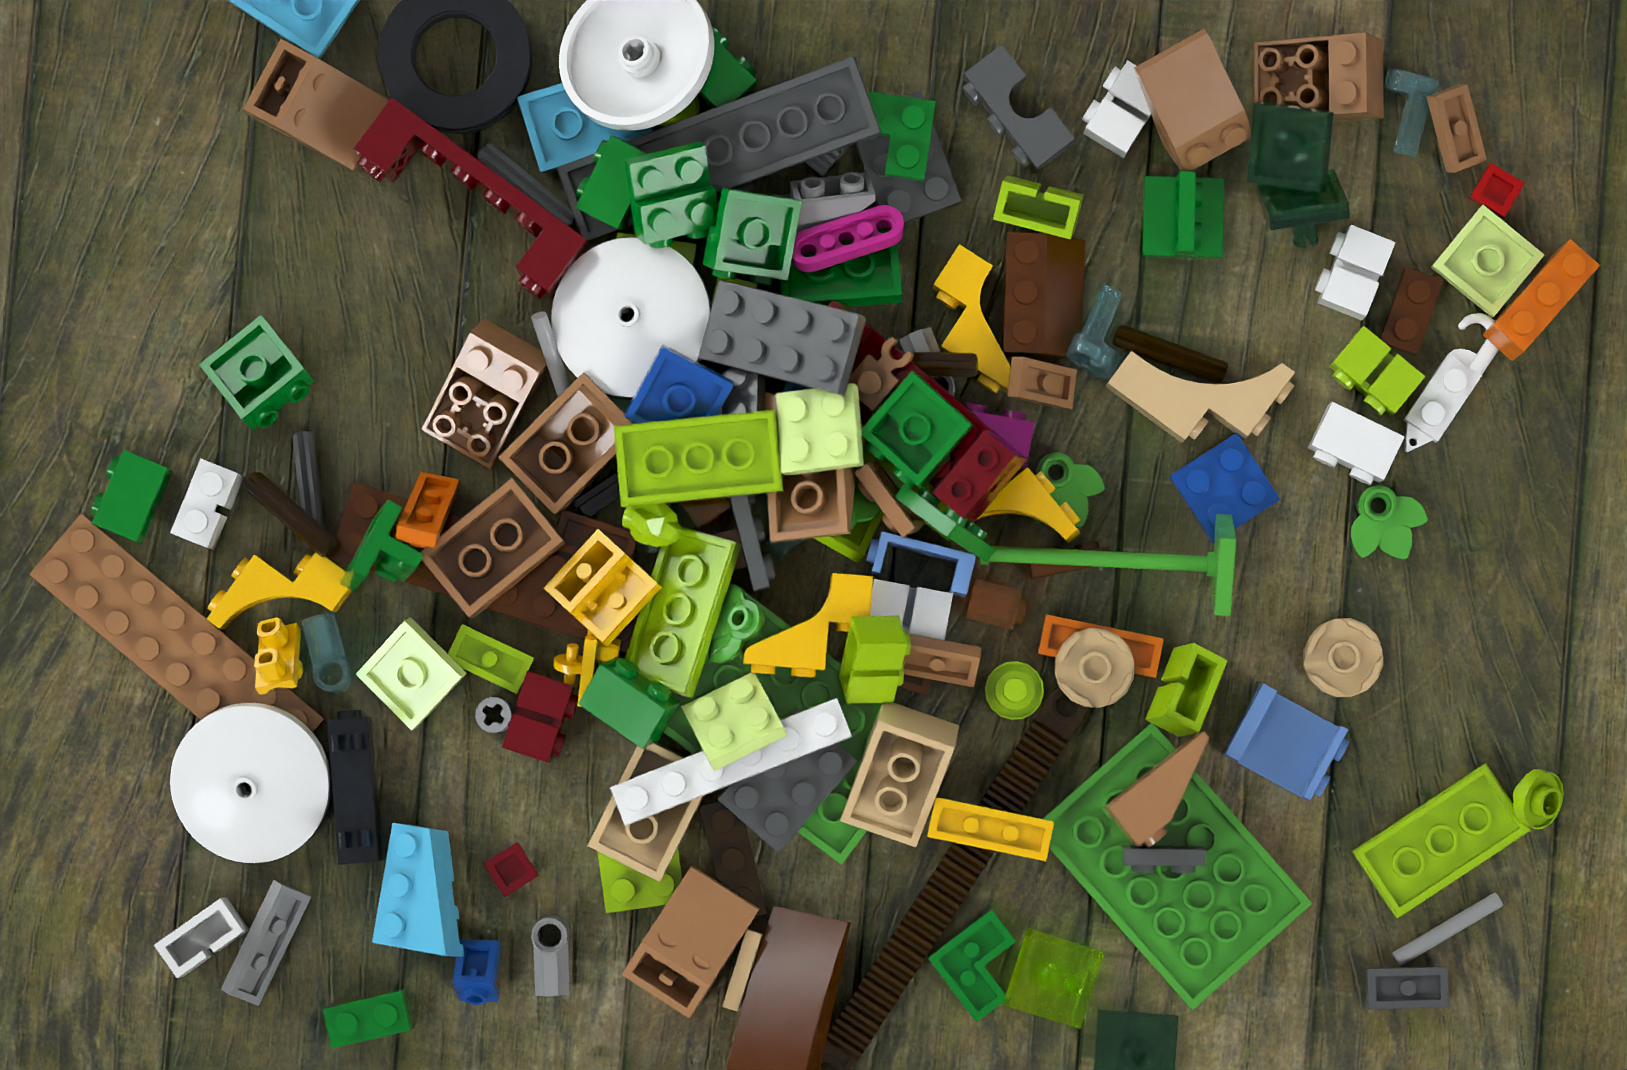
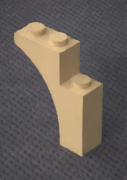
[1105,351,1295,443]

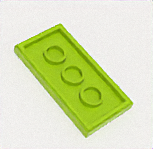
[613,410,783,507]
[624,527,742,699]
[1351,763,1531,919]

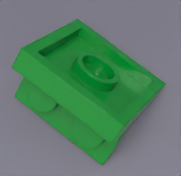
[1142,171,1224,259]
[340,500,424,591]

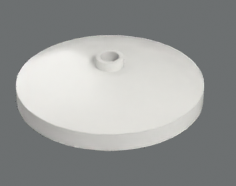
[559,0,714,131]
[551,237,712,399]
[170,703,332,863]

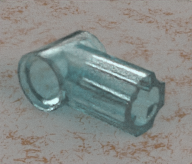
[301,612,354,694]

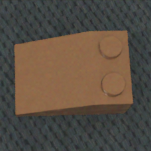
[1134,29,1253,171]
[498,372,635,515]
[768,421,856,543]
[1103,732,1209,847]

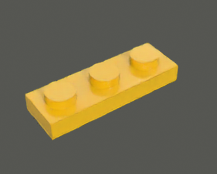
[927,797,1054,861]

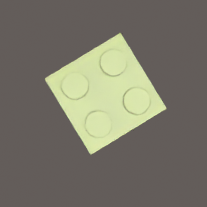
[1431,205,1544,318]
[776,383,864,476]
[356,617,467,731]
[681,673,787,771]

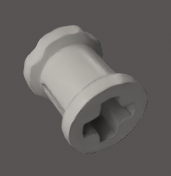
[475,697,513,733]

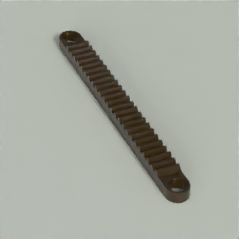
[822,687,1087,1070]

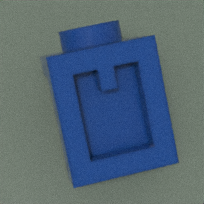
[452,940,501,1005]

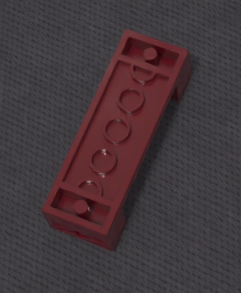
[353,97,590,300]
[810,300,1027,521]

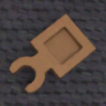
[848,337,914,411]

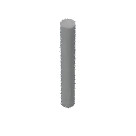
[531,312,570,397]
[1392,892,1503,967]

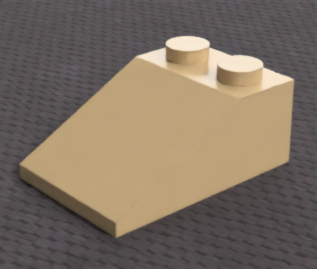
[840,703,959,847]
[588,742,704,882]

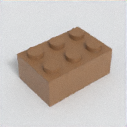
[420,478,566,619]

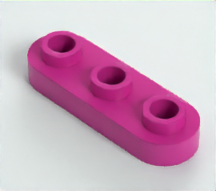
[791,205,904,272]

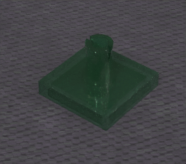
[1247,101,1334,193]
[1256,169,1350,248]
[1093,1009,1179,1070]

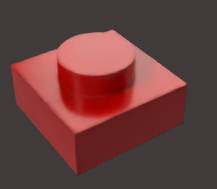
[1468,163,1525,219]

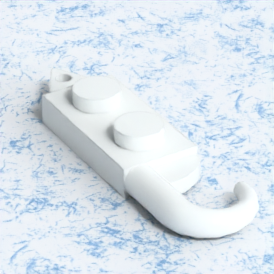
[1403,313,1499,453]

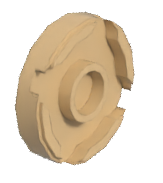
[1303,618,1383,697]
[1054,628,1134,708]

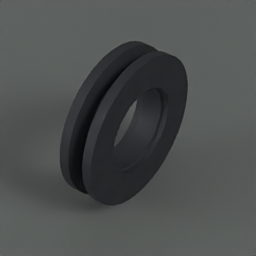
[379,0,532,134]

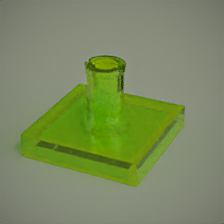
[1003,928,1104,1029]

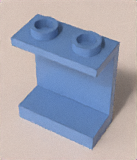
[866,532,976,598]
[1222,683,1350,800]

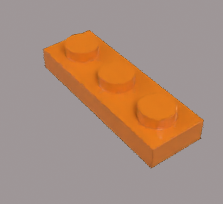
[395,471,459,548]
[1038,614,1164,678]

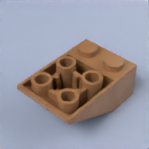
[1254,32,1384,122]
[243,39,389,172]
[421,318,548,469]
[622,865,760,1019]

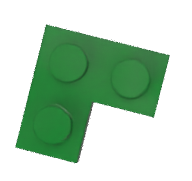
[868,91,936,182]
[895,484,996,562]
[927,909,1016,1023]

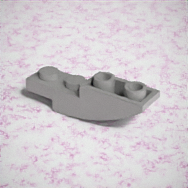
[718,172,876,233]

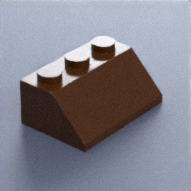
[1002,232,1085,359]

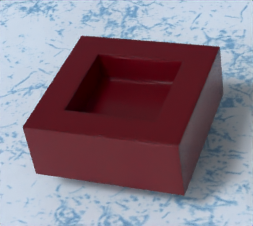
[483,842,539,897]

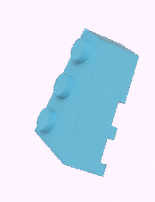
[372,823,464,957]

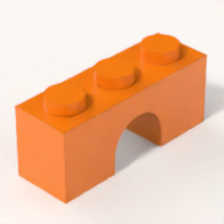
[1483,239,1600,361]

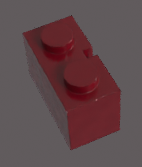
[502,671,578,763]

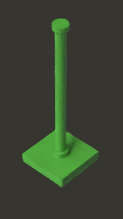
[980,514,1236,616]

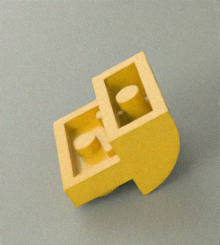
[544,529,662,646]

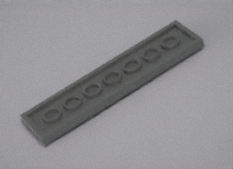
[557,56,882,243]

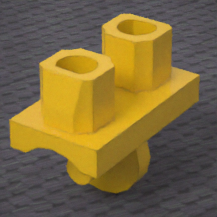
[254,618,303,695]
[553,630,621,707]

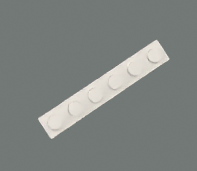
[610,698,852,826]

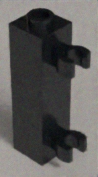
[327,710,382,865]

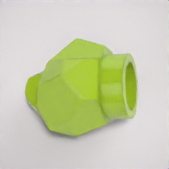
[622,503,682,547]

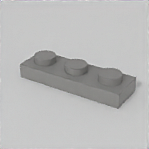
[221,880,311,1006]

